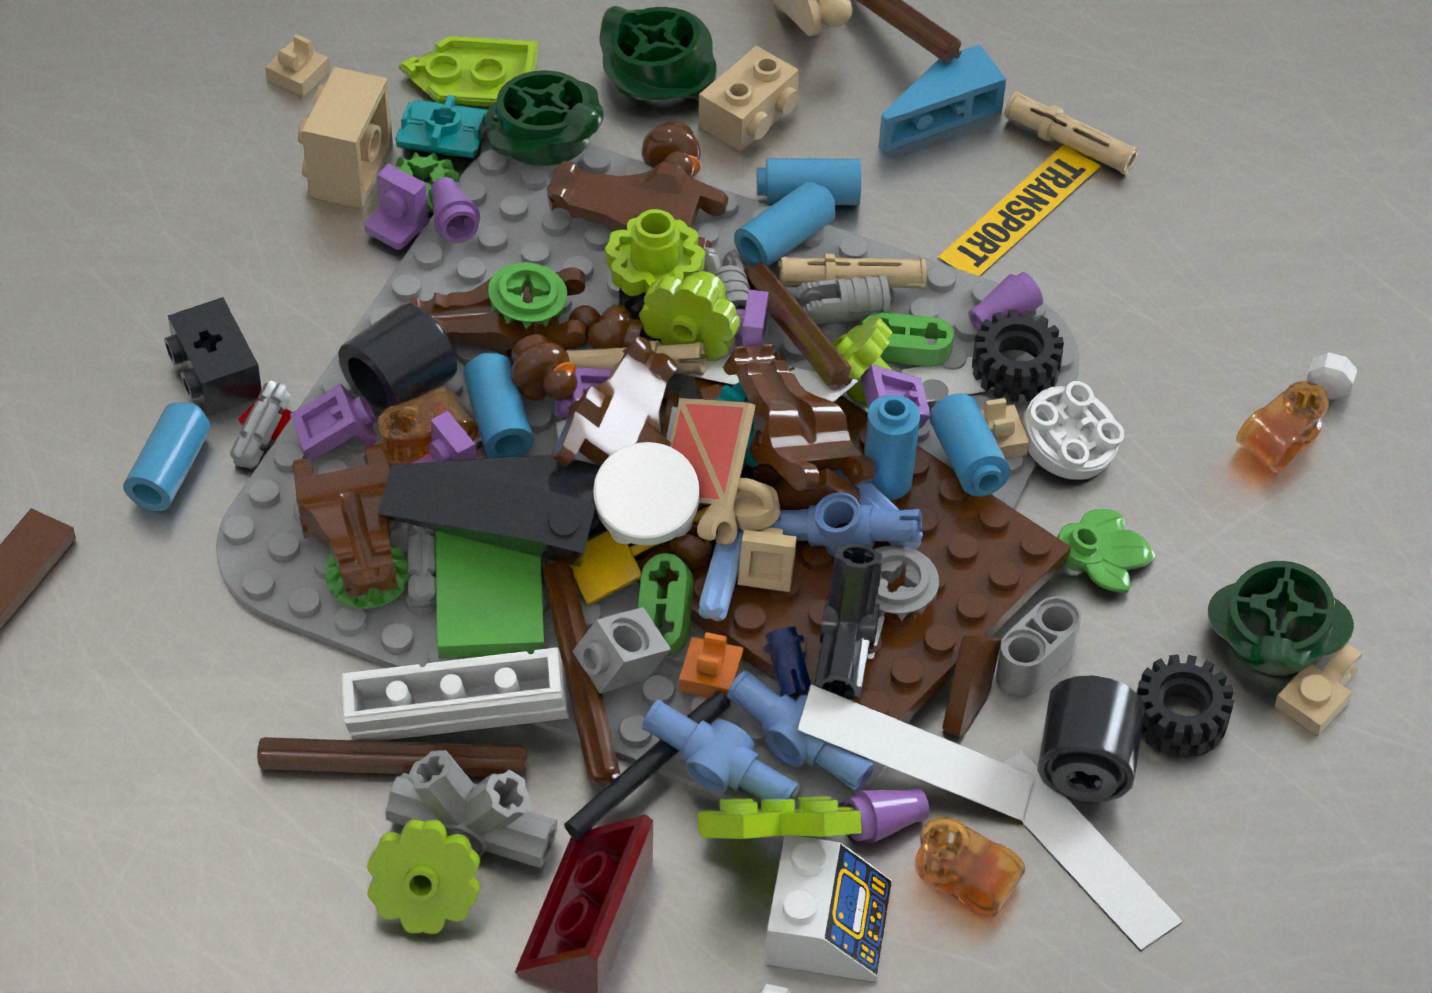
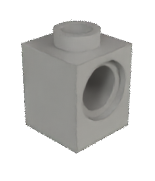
[572,607,671,694]

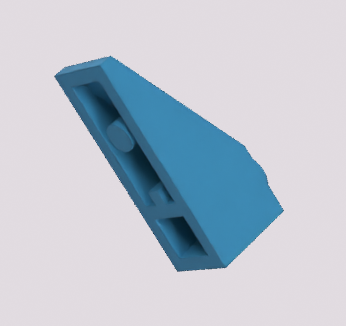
[879,44,1007,152]

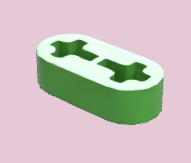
[862,313,954,366]
[638,553,694,657]

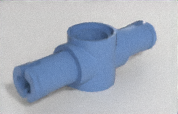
[769,492,922,557]
[727,670,874,793]
[641,699,798,800]

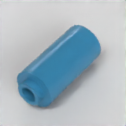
[756,158,861,205]
[734,182,835,267]
[463,353,534,458]
[930,393,1010,496]
[864,395,920,500]
[123,402,211,511]

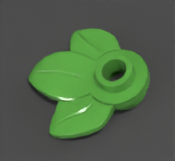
[1057,509,1155,593]

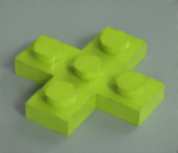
[697,796,861,839]

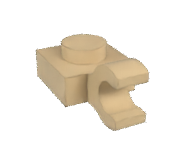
[1275,644,1363,737]

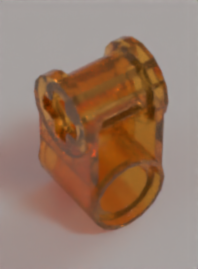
[1236,381,1329,473]
[378,387,478,468]
[915,816,1026,917]

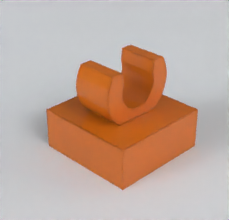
[679,632,743,702]

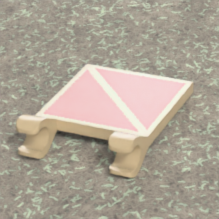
[670,398,756,545]

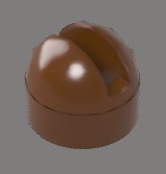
[670,522,712,569]

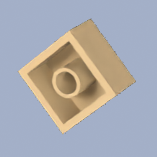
[298,67,393,209]

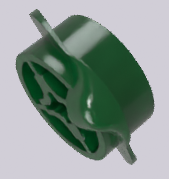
[599,6,717,101]
[485,70,603,166]
[1208,561,1354,677]

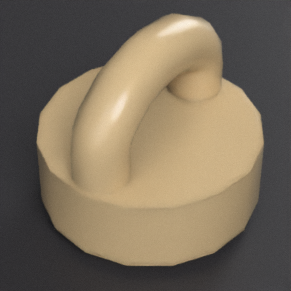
[734,478,781,531]

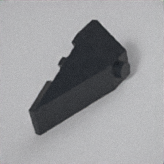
[378,455,600,567]

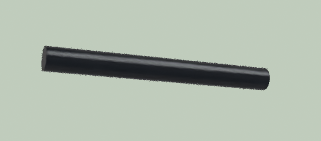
[564,690,730,840]

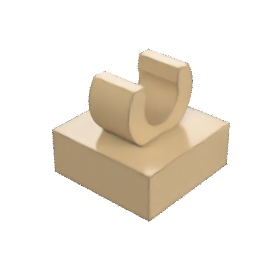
[265,34,330,97]
[981,398,1029,458]
[737,527,797,592]

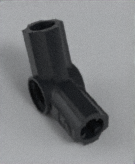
[815,542,882,700]

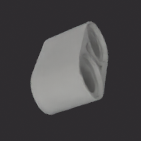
[996,596,1082,697]

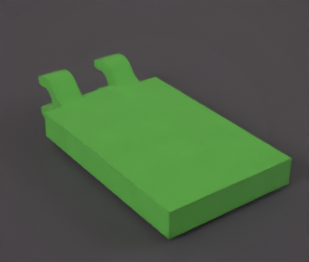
[435,531,544,659]

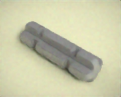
[230,381,291,469]
[407,524,437,607]

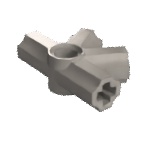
[385,750,557,868]

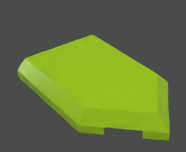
[399,36,538,107]

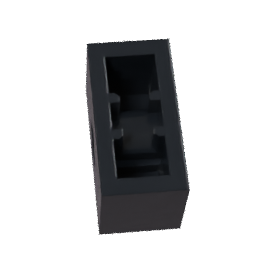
[164,297,262,416]

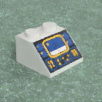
[765,836,892,982]

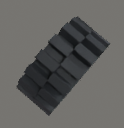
[972,309,1064,402]
[1136,654,1234,758]

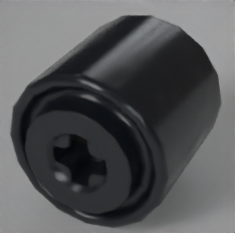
[338,303,457,421]
[1037,675,1145,802]

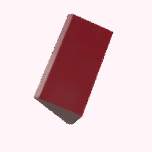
[515,814,653,993]

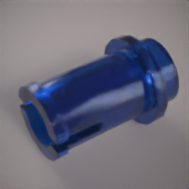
[763,627,813,697]

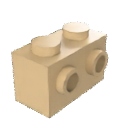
[698,45,800,152]

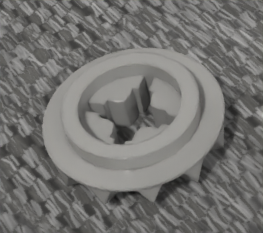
[875,545,939,621]

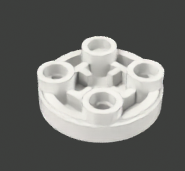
[1021,381,1124,480]
[593,442,700,545]

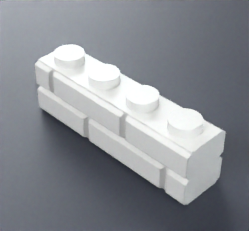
[342,647,569,741]

